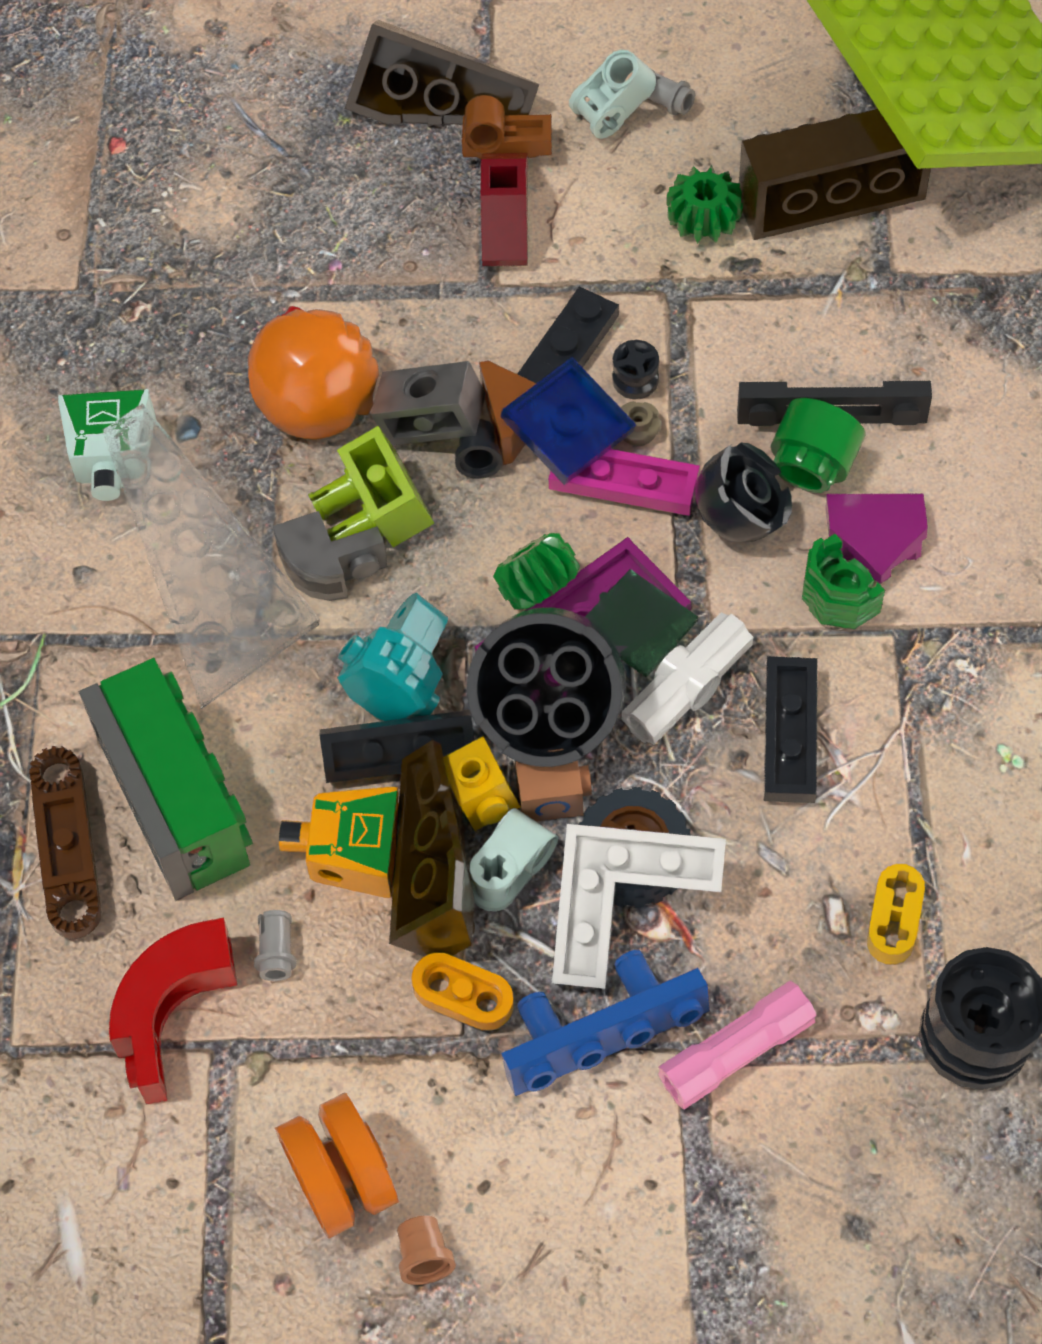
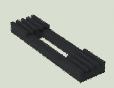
[737,381,932,426]

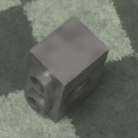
[371,361,486,445]

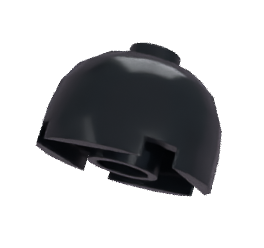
[695,442,792,542]

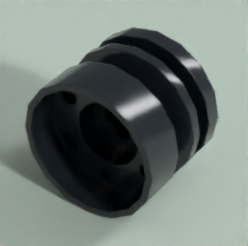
[918,947,1042,1090]

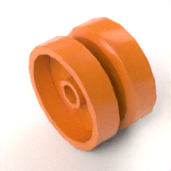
[274,1092,399,1239]

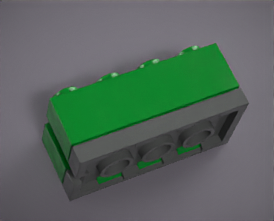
[78,657,253,901]

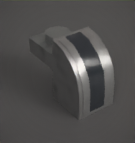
[272,511,388,601]

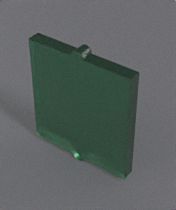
[585,569,698,678]

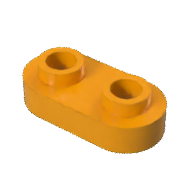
[412,953,514,1030]

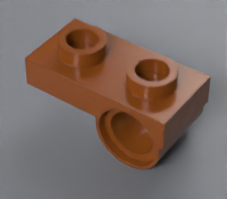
[462,95,552,159]

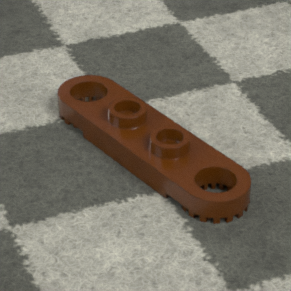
[29,746,102,939]

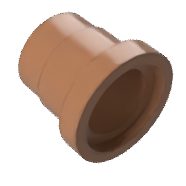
[397,1216,456,1285]

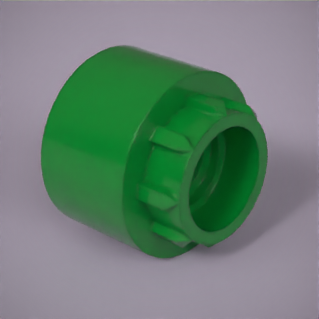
[770,398,866,493]

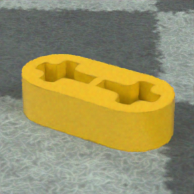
[867,864,925,965]

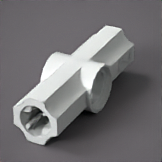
[622,612,753,745]

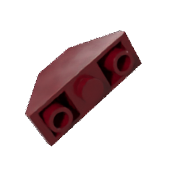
[480,153,528,266]

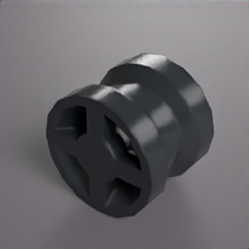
[612,340,659,400]

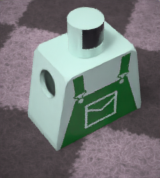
[58,389,156,501]

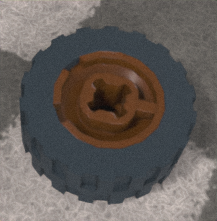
[578,787,691,908]

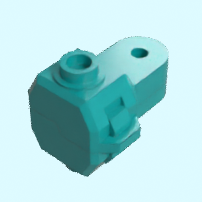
[337,593,448,721]

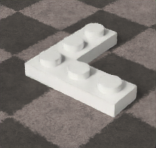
[552,824,726,989]

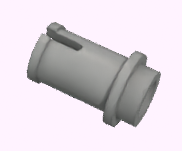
[648,70,695,115]
[254,910,296,981]

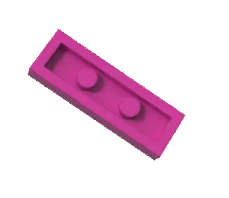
[548,449,700,516]

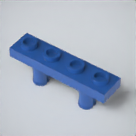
[501,950,710,1096]

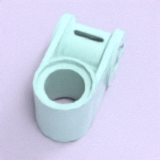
[569,49,656,139]
[470,808,558,911]

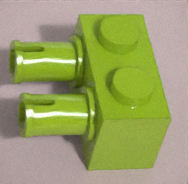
[308,426,435,548]

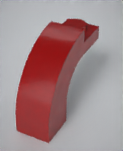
[109,917,238,1105]

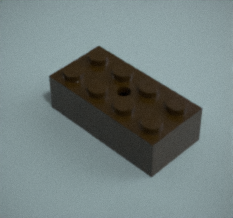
[739,109,931,240]

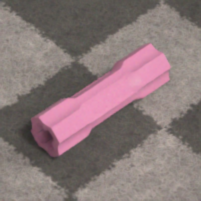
[658,981,817,1110]

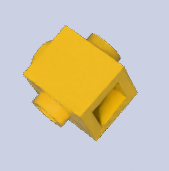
[444,736,520,831]

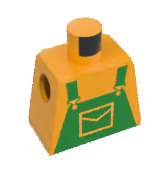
[279,787,399,898]

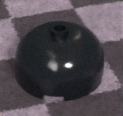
[467,608,626,767]

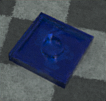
[500,357,637,485]

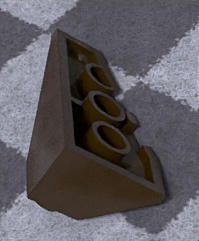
[344,20,540,126]
[389,740,475,957]

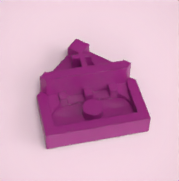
[825,493,928,584]

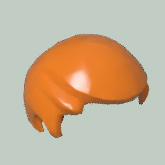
[248,309,379,440]

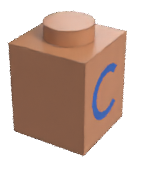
[515,749,592,822]

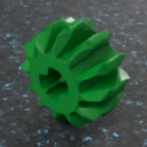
[666,165,743,244]
[493,533,580,610]

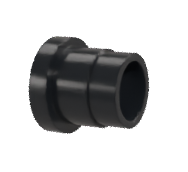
[455,419,503,479]

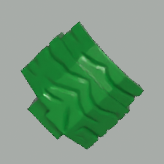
[802,534,886,629]

